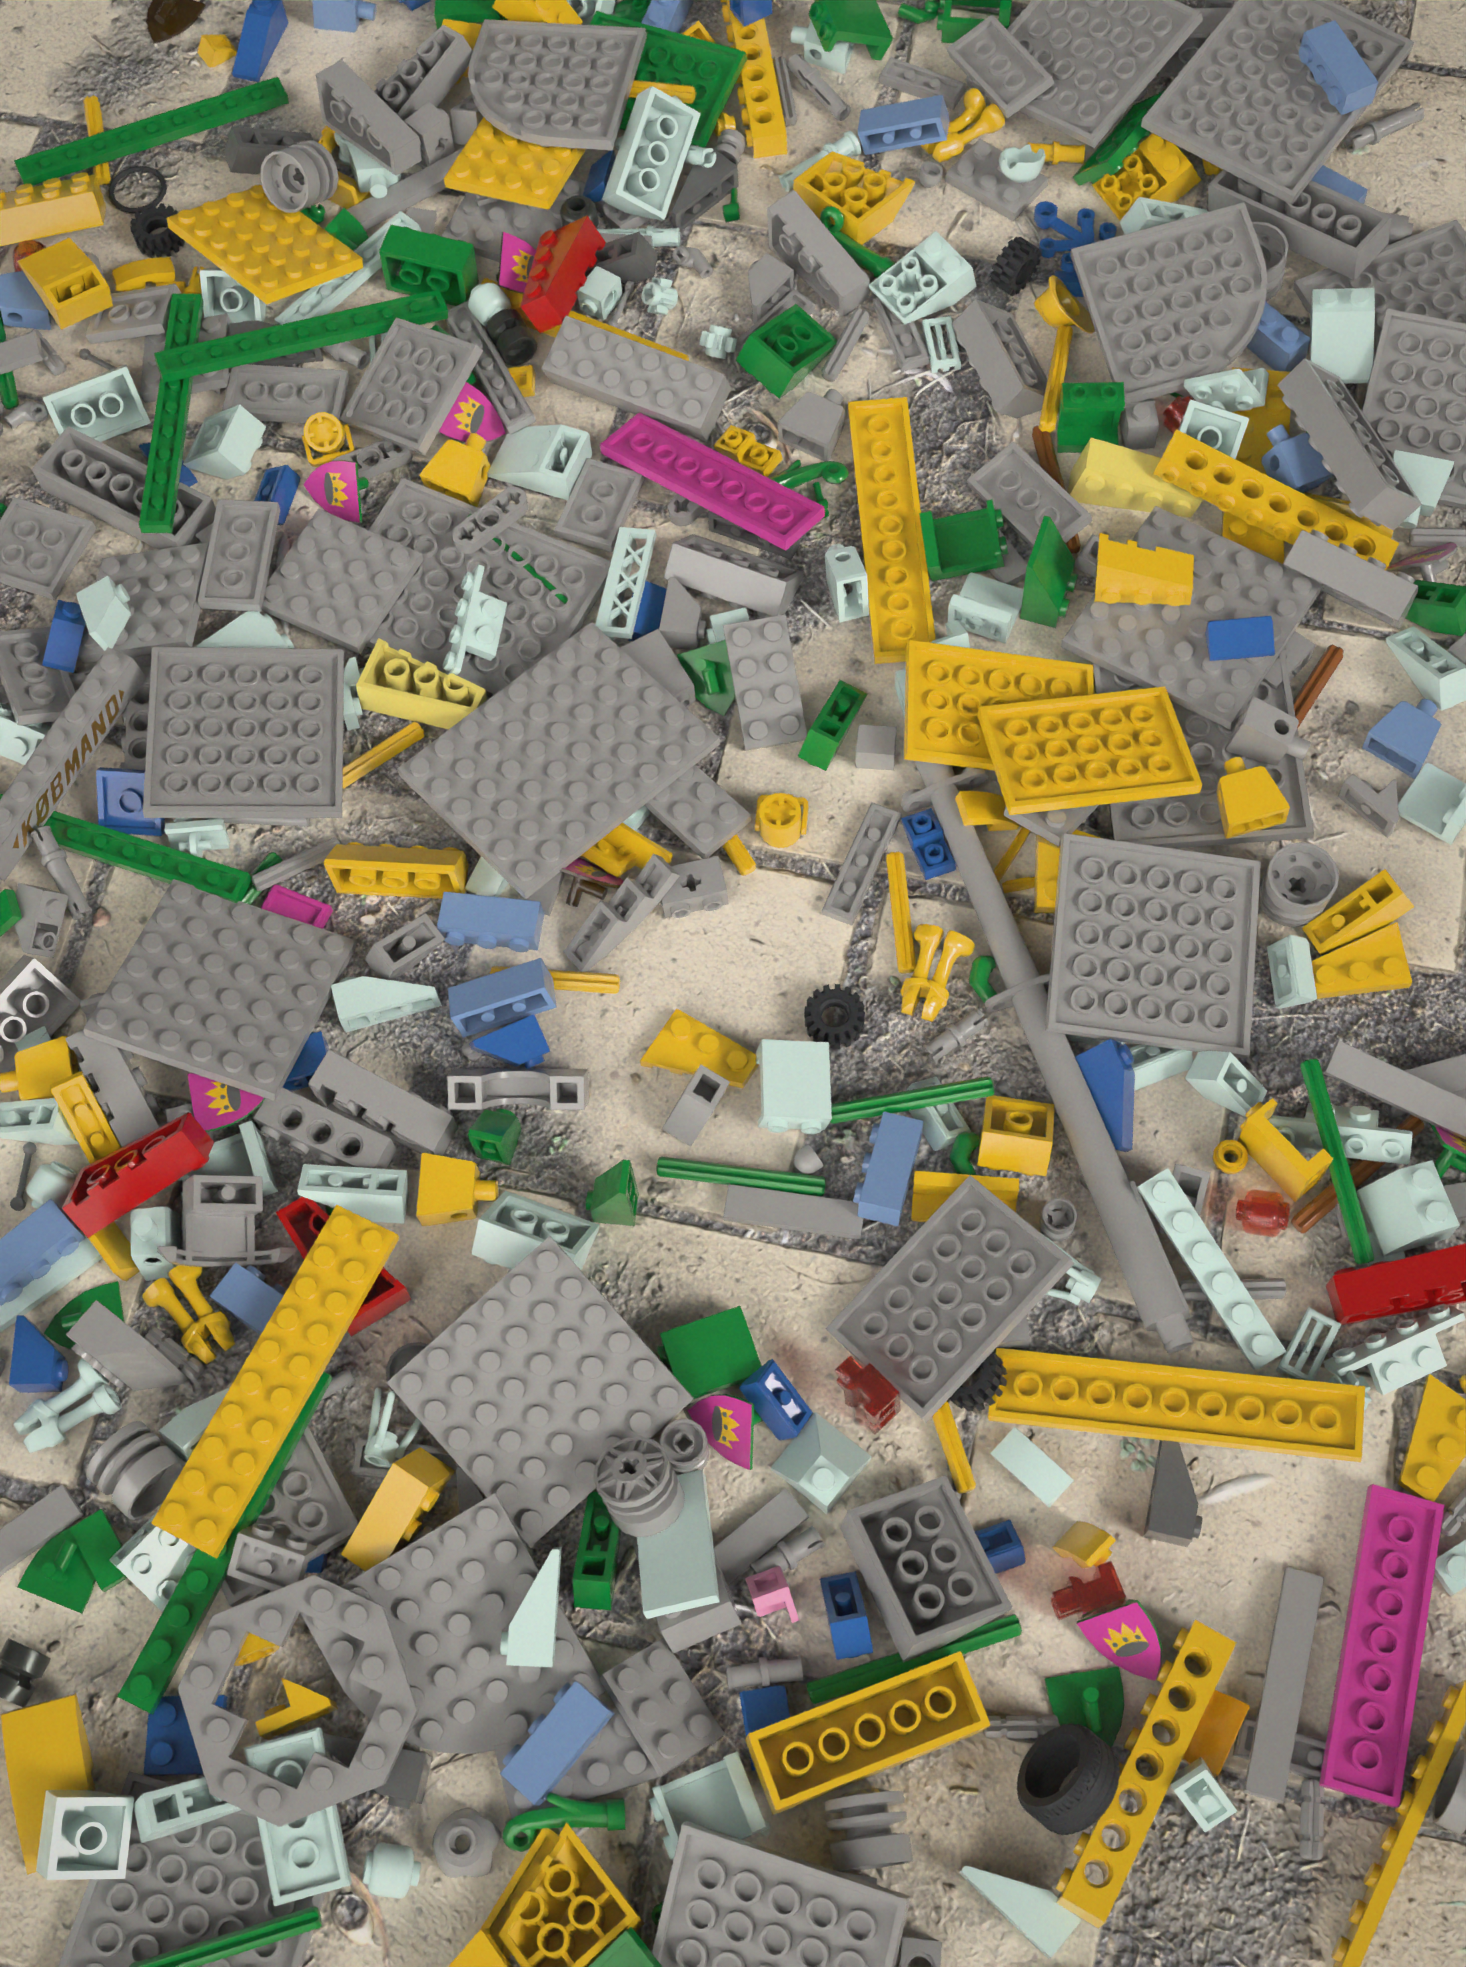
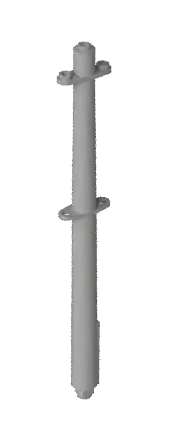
[901,761,1194,1353]

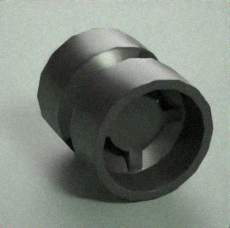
[486,308,538,366]
[0,1638,51,1707]

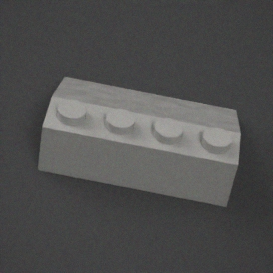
[840,1475,1012,1662]

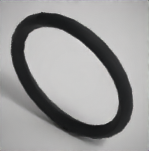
[108,166,167,214]

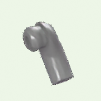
[4,401,49,429]

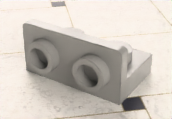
[227,1523,318,1591]

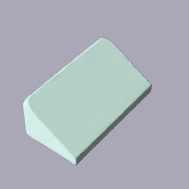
[1267,935,1317,1009]
[1130,1044,1193,1090]
[906,1076,971,1151]

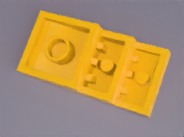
[1,1693,96,1875]

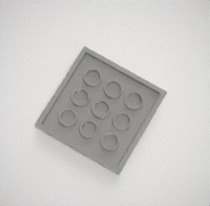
[442,178,586,262]
[339,317,483,455]
[262,509,424,654]
[78,542,209,663]
[170,1424,359,1607]

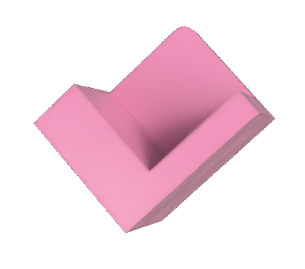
[745,1566,799,1623]

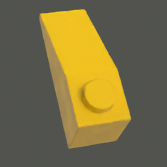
[1302,869,1414,955]

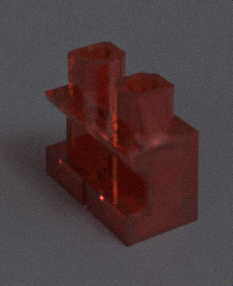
[835,1356,901,1435]
[1050,1561,1126,1621]

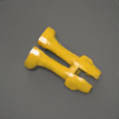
[921,88,1005,163]
[900,924,975,1022]
[142,1265,235,1365]

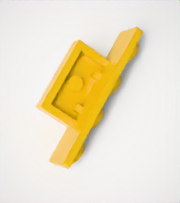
[581,823,673,878]

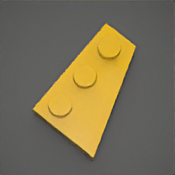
[1312,922,1412,999]
[640,1008,760,1088]
[1398,1374,1466,1502]

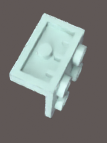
[1184,368,1269,412]
[947,572,1024,644]
[1398,763,1466,845]
[109,1511,197,1612]

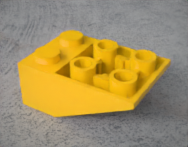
[1092,133,1201,221]
[18,237,113,330]

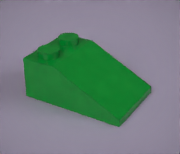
[735,304,838,399]
[1020,515,1078,628]

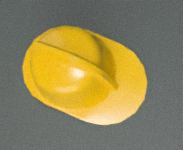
[1034,275,1095,334]

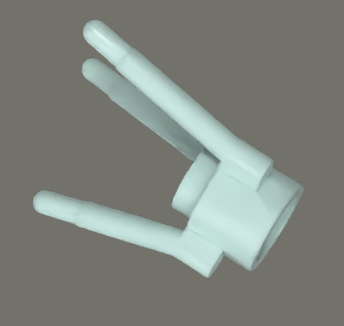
[1038,1231,1102,1306]
[364,1387,422,1468]

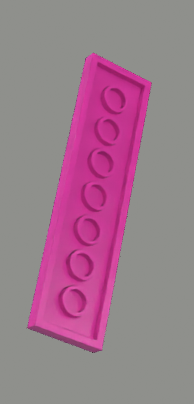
[600,412,825,551]
[1319,1484,1444,1808]

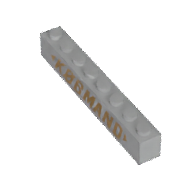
[0,647,147,882]

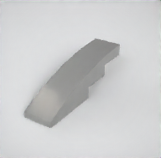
[564,854,680,972]

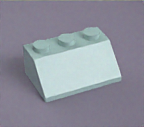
[43,364,151,442]
[471,1190,600,1270]

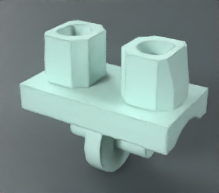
[164,818,230,858]

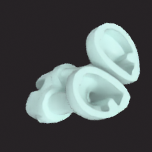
[13,1358,122,1453]

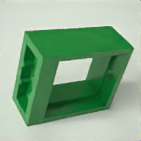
[937,0,1013,43]

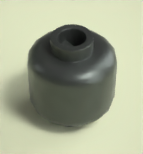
[560,195,598,228]

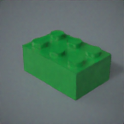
[379,224,479,306]

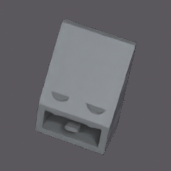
[632,1539,742,1653]

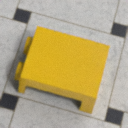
[1237,1098,1333,1202]

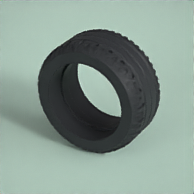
[1017,1723,1120,1835]

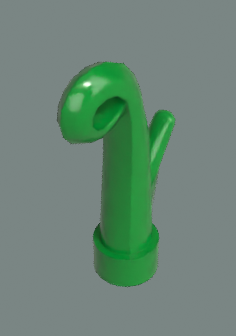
[820,206,896,278]
[769,459,849,489]
[502,1792,625,1852]

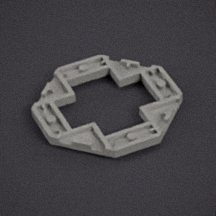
[178,1575,419,1827]

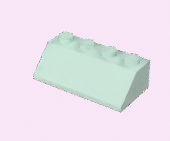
[602,86,701,221]

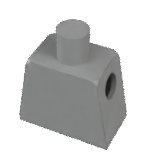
[778,389,845,461]
[1226,697,1311,765]

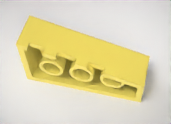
[1067,438,1203,518]
[356,638,487,729]

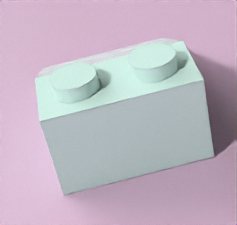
[1310,288,1375,384]

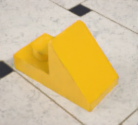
[255,1678,338,1740]

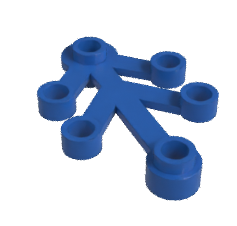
[1034,201,1117,273]

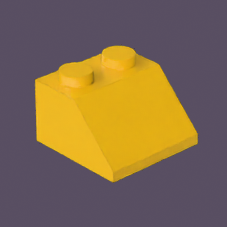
[977,1095,1054,1176]

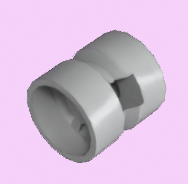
[660,1419,710,1475]

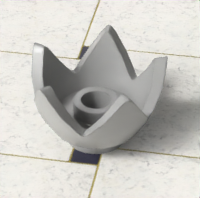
[432,1807,501,1878]

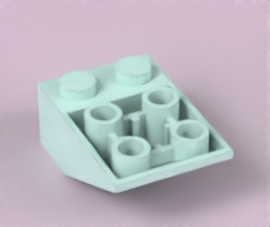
[868,231,977,325]
[487,424,593,501]

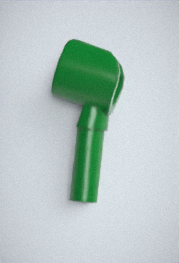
[722,188,740,223]
[813,482,829,519]

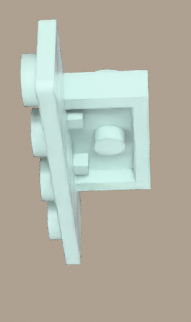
[443,564,507,675]
[0,703,51,765]
[1269,1103,1412,1165]
[1323,1304,1466,1395]

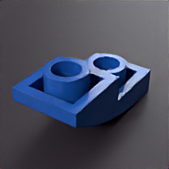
[901,808,956,880]

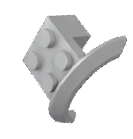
[157,1175,297,1267]

